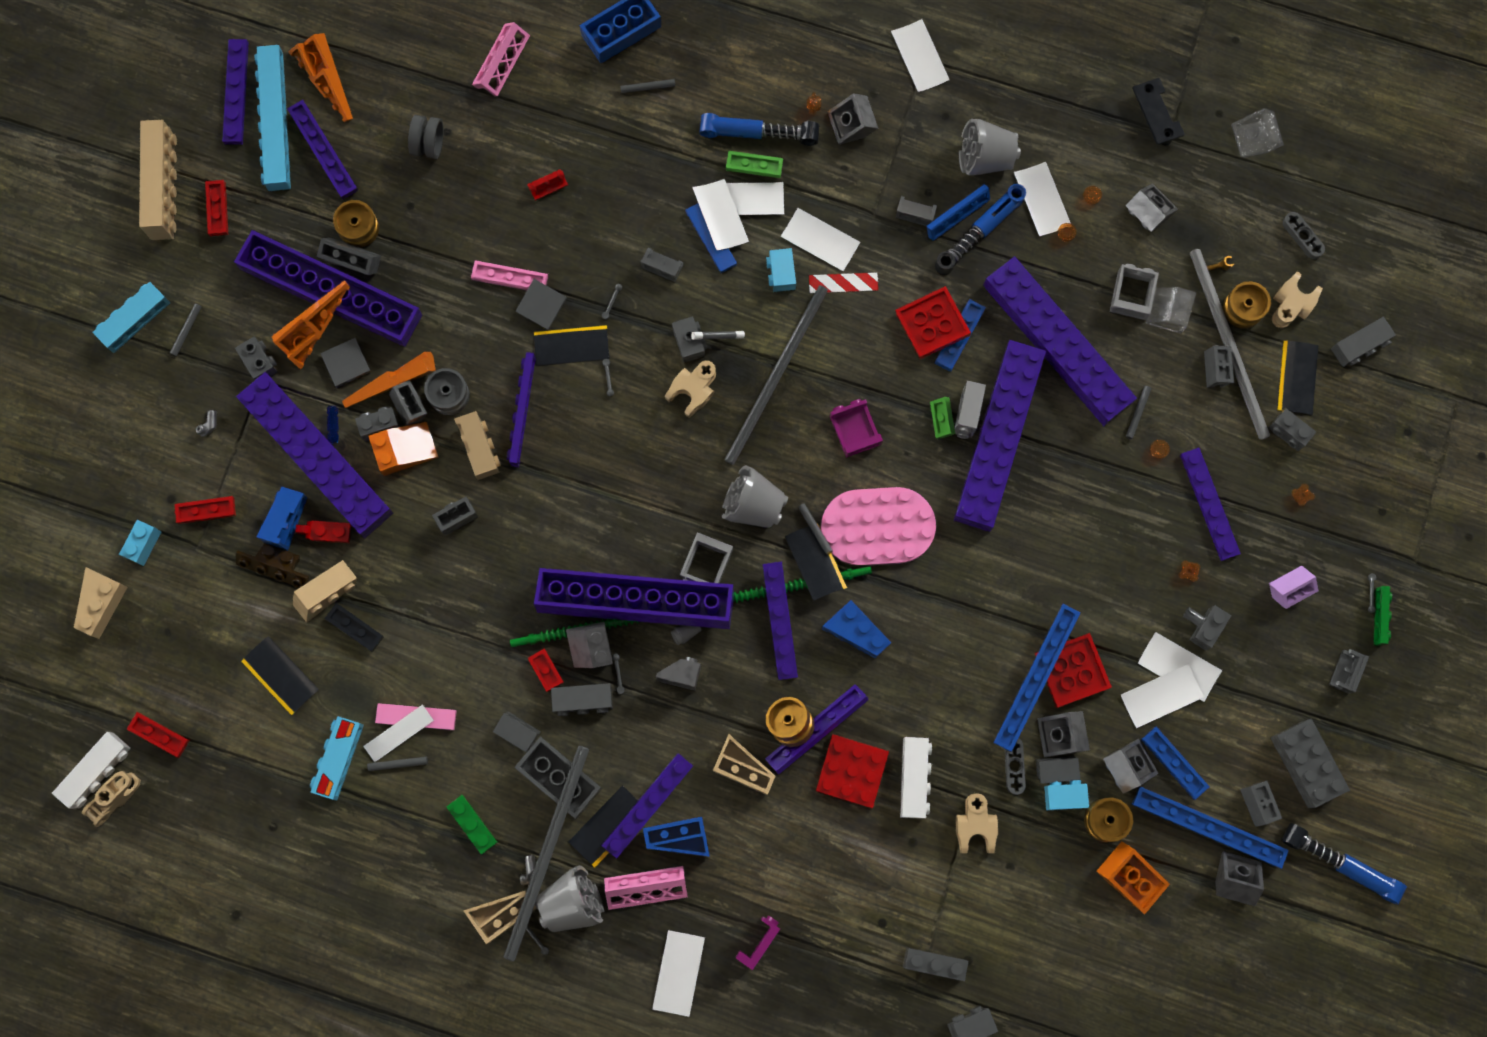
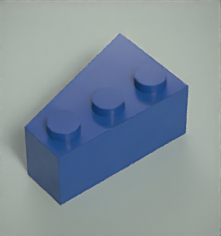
[257,487,308,551]
[822,600,891,658]
[643,817,710,857]

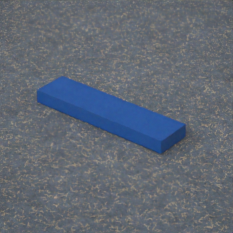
[927,184,990,241]
[685,203,737,273]
[934,299,986,372]
[1141,727,1210,800]

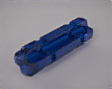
[327,405,339,443]

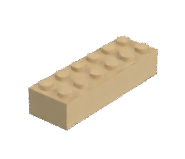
[139,120,177,240]

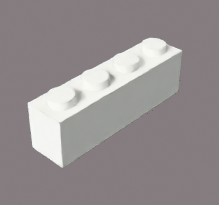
[52,732,131,809]
[900,737,932,819]

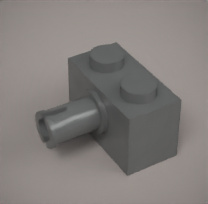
[1182,605,1232,651]

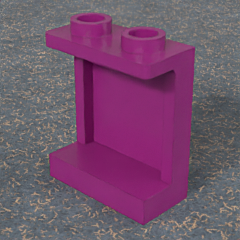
[830,399,883,458]
[735,915,780,970]

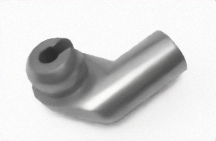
[196,410,217,436]
[520,855,536,886]

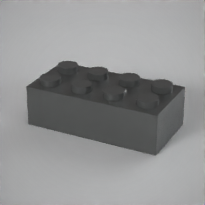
[1270,718,1350,808]
[514,737,603,819]

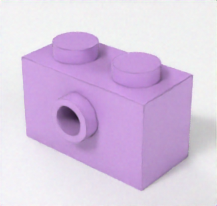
[1269,566,1318,609]

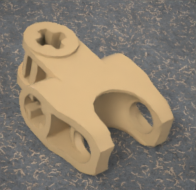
[1272,272,1323,328]
[665,361,716,418]
[82,771,141,827]
[956,794,998,853]

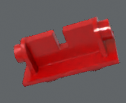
[527,169,568,200]

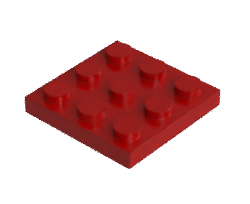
[895,286,971,359]
[1035,633,1112,708]
[816,734,889,809]

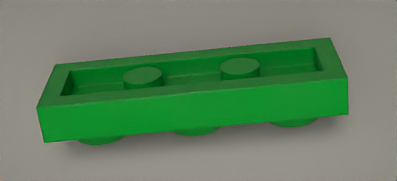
[1373,586,1392,646]
[446,795,498,855]

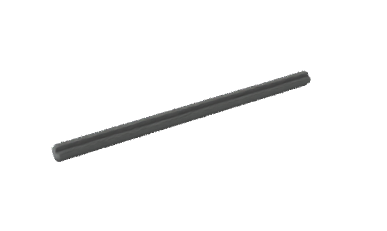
[725,285,827,465]
[504,746,589,961]

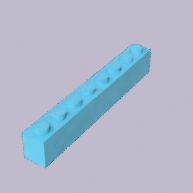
[254,45,291,191]

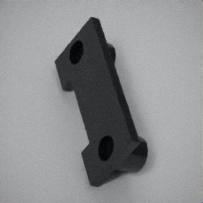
[1132,78,1185,146]

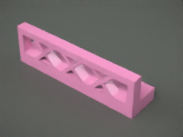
[472,22,530,96]
[604,866,688,910]

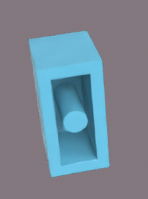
[766,248,796,292]
[119,520,161,566]
[1044,780,1089,810]

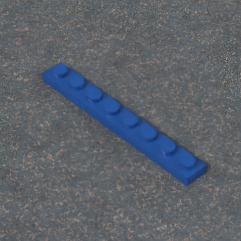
[993,604,1080,752]
[1132,787,1289,869]

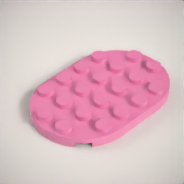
[821,487,936,566]

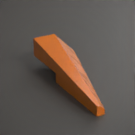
[288,33,353,122]
[272,280,350,369]
[342,352,436,408]

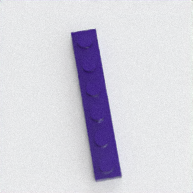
[222,39,249,144]
[287,100,358,200]
[507,352,536,467]
[1180,448,1241,561]
[762,562,798,680]
[765,684,869,775]
[601,753,693,859]

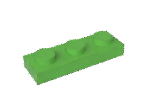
[726,151,783,178]

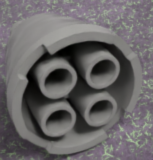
[959,119,1021,176]
[722,465,788,528]
[535,865,604,932]

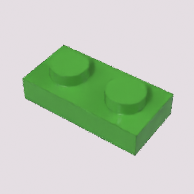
[930,397,955,439]

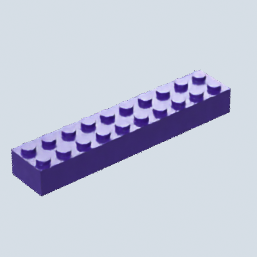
[234,230,422,347]
[983,256,1137,426]
[954,340,1046,532]
[236,372,394,538]
[534,568,734,629]

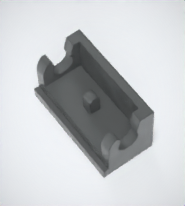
[895,196,937,226]
[641,247,684,282]
[1204,346,1234,388]
[1329,649,1369,694]
[493,712,541,752]
[1035,755,1080,784]
[1240,781,1282,827]

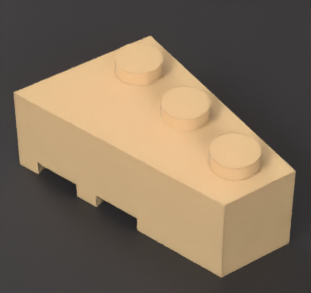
[454,411,501,480]
[293,560,357,623]
[74,567,128,639]
[713,734,775,795]
[464,891,537,944]

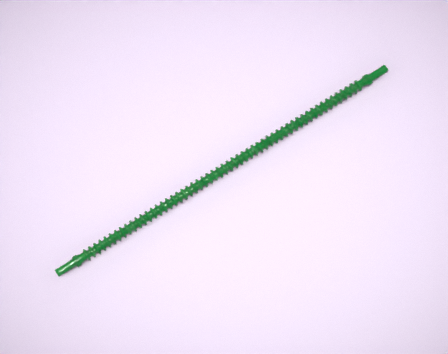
[510,566,872,647]

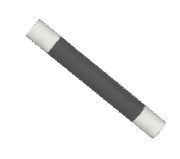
[691,331,745,340]

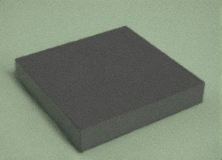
[516,279,567,330]
[320,338,371,388]

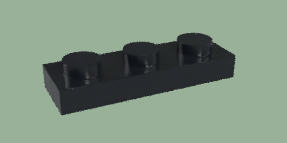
[324,603,384,652]

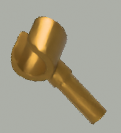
[1207,256,1234,271]

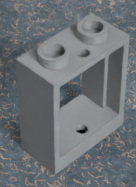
[1109,264,1159,320]
[954,381,986,439]
[680,532,733,583]

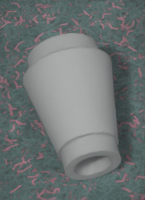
[671,625,701,645]

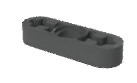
[1282,212,1325,259]
[1004,738,1026,795]

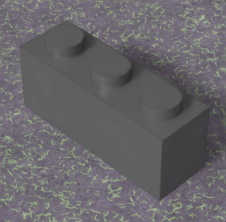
[317,237,381,275]
[1331,316,1396,367]
[551,683,613,716]
[903,947,968,981]

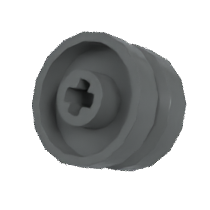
[408,115,444,159]
[424,368,470,415]

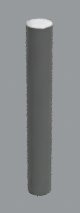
[620,79,675,93]
[170,303,202,357]
[1126,386,1152,440]
[798,503,833,555]
[367,757,428,771]

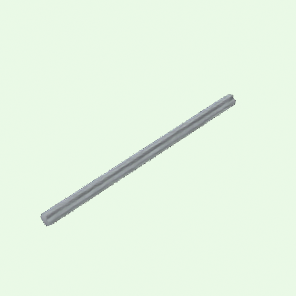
[1190,249,1270,440]

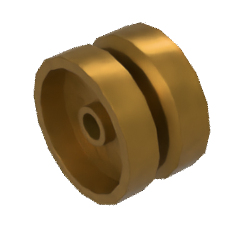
[333,200,379,248]
[1223,281,1271,329]
[766,697,814,747]
[1084,797,1133,842]

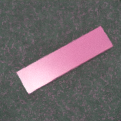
[471,261,548,290]
[375,703,457,730]

